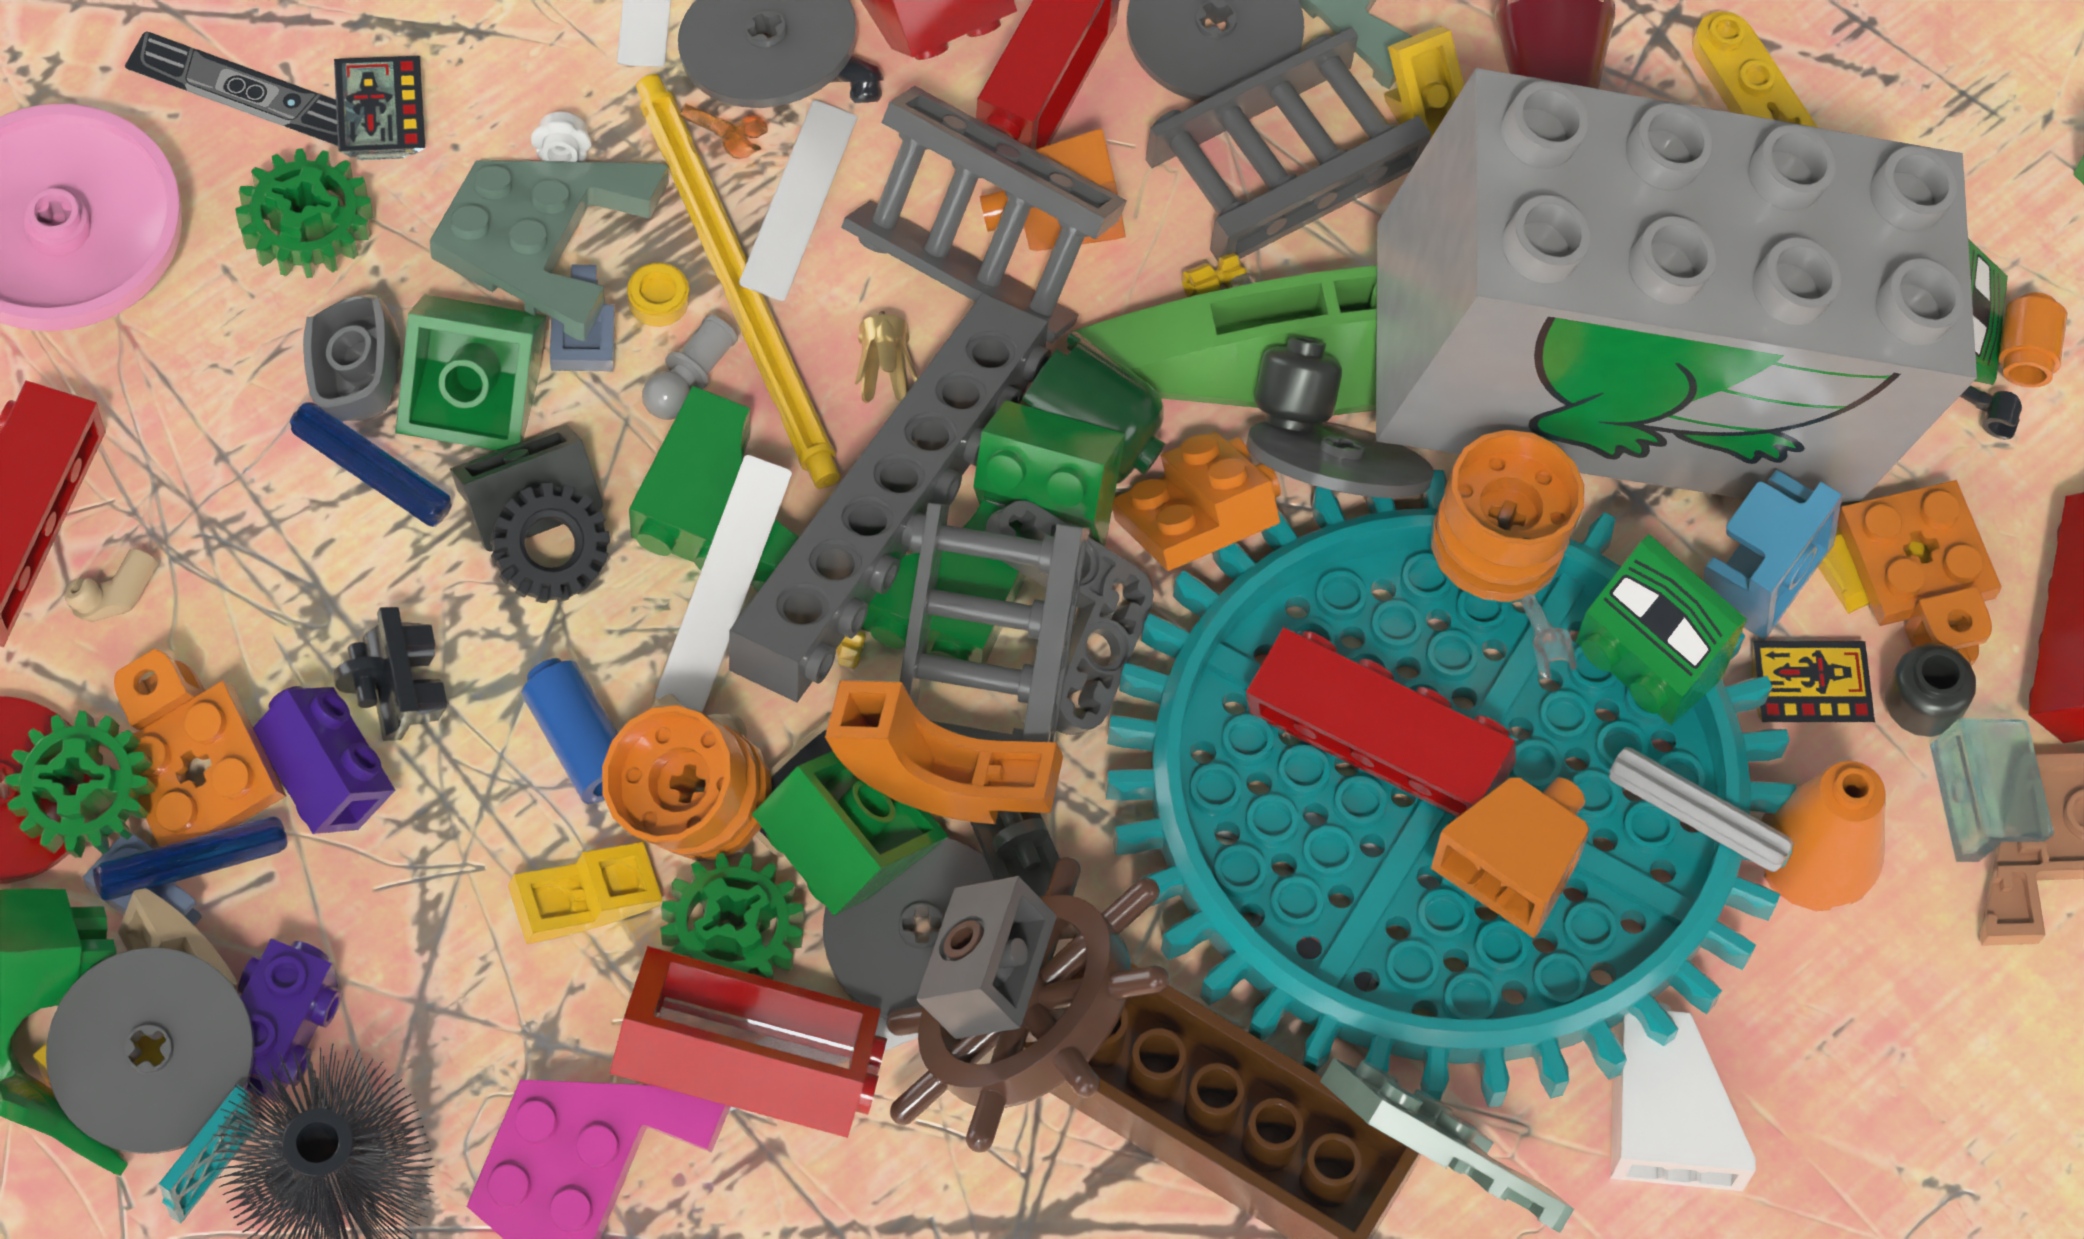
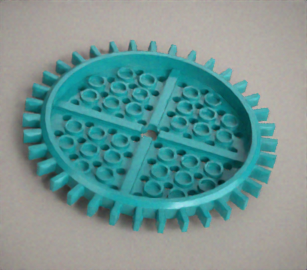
[1105,470,1796,1107]

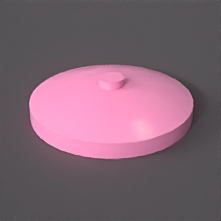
[0,104,182,331]

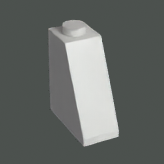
[1610,1003,1756,1191]

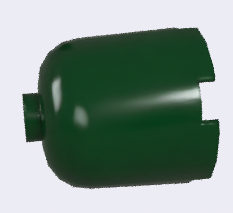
[1022,331,1166,484]

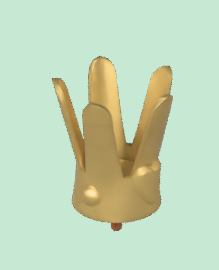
[855,311,918,403]

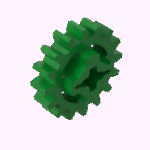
[235,148,373,278]
[5,711,155,858]
[660,853,804,980]

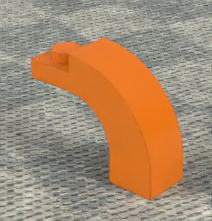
[825,680,1064,824]

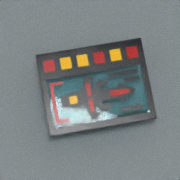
[334,56,425,160]

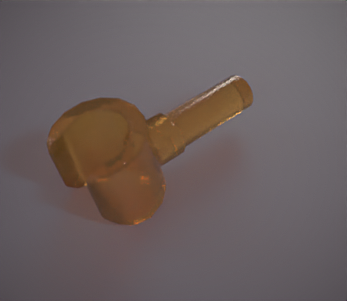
[679,103,768,159]

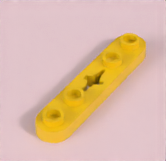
[1692,11,1818,128]

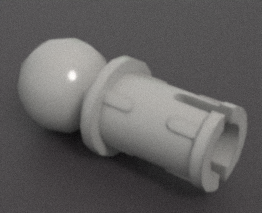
[642,315,738,420]

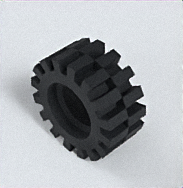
[490,483,610,603]

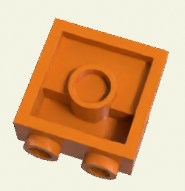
[1112,431,1281,571]

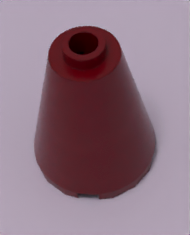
[1495,0,1615,89]

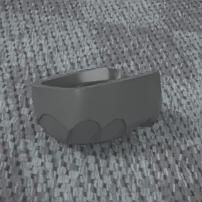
[303,294,400,422]

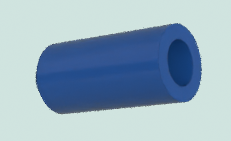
[521,658,618,804]

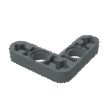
[985,501,1154,735]

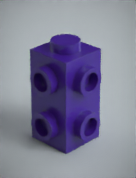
[253,686,396,834]
[238,938,342,1102]

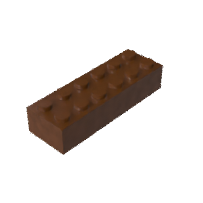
[1023,963,1421,1239]

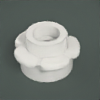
[531,112,591,162]

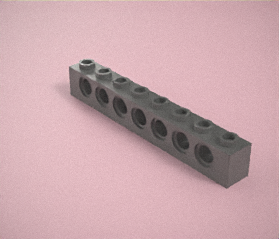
[729,293,1051,703]

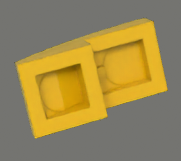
[508,842,663,944]

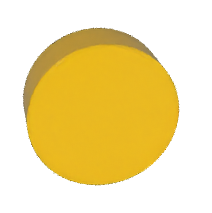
[627,263,689,327]

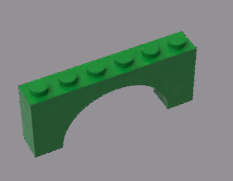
[629,386,1026,664]

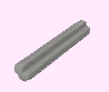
[1609,747,1793,872]

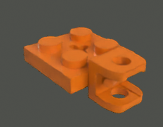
[1838,480,2002,666]
[114,649,286,863]

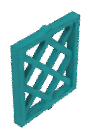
[158,1085,257,1224]

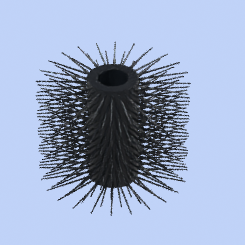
[212,1043,435,1239]

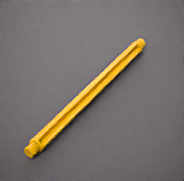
[636,74,841,489]

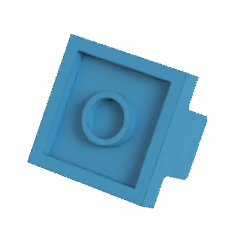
[1703,470,1842,641]

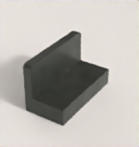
[450,425,603,552]

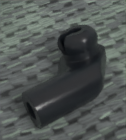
[830,54,884,103]

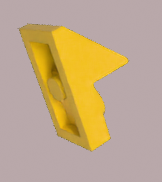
[1384,26,1464,139]

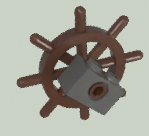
[886,857,1170,1153]

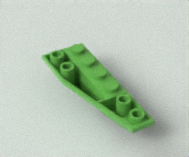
[1071,265,1377,415]

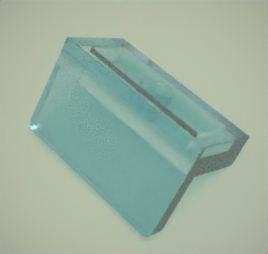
[1930,718,2054,862]

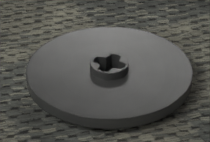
[678,0,857,108]
[1126,0,1304,102]
[1246,421,1434,498]
[823,838,994,1020]
[46,948,255,1154]

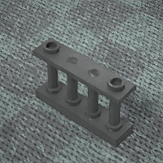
[1145,27,1431,262]
[841,86,1127,344]
[899,503,1089,742]

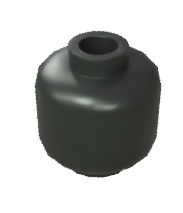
[1254,336,1342,432]
[1885,643,1976,737]

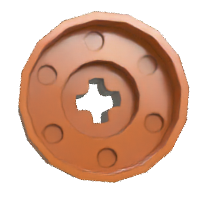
[1431,430,1585,602]
[602,705,772,861]

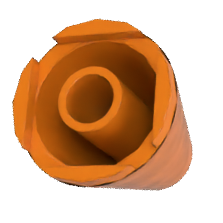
[1761,761,1886,911]

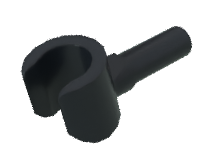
[1959,385,2022,440]

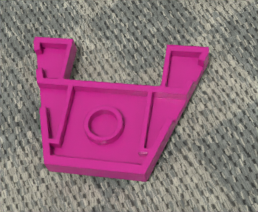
[466,1079,731,1239]

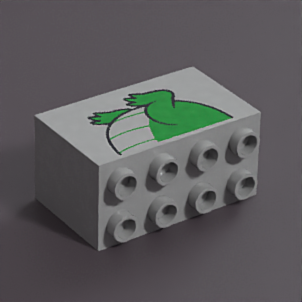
[1376,68,1977,508]

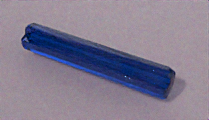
[289,402,452,527]
[93,816,288,901]

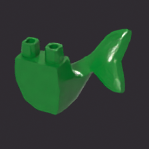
[0,888,128,1176]

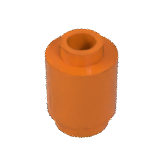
[1999,292,2068,388]

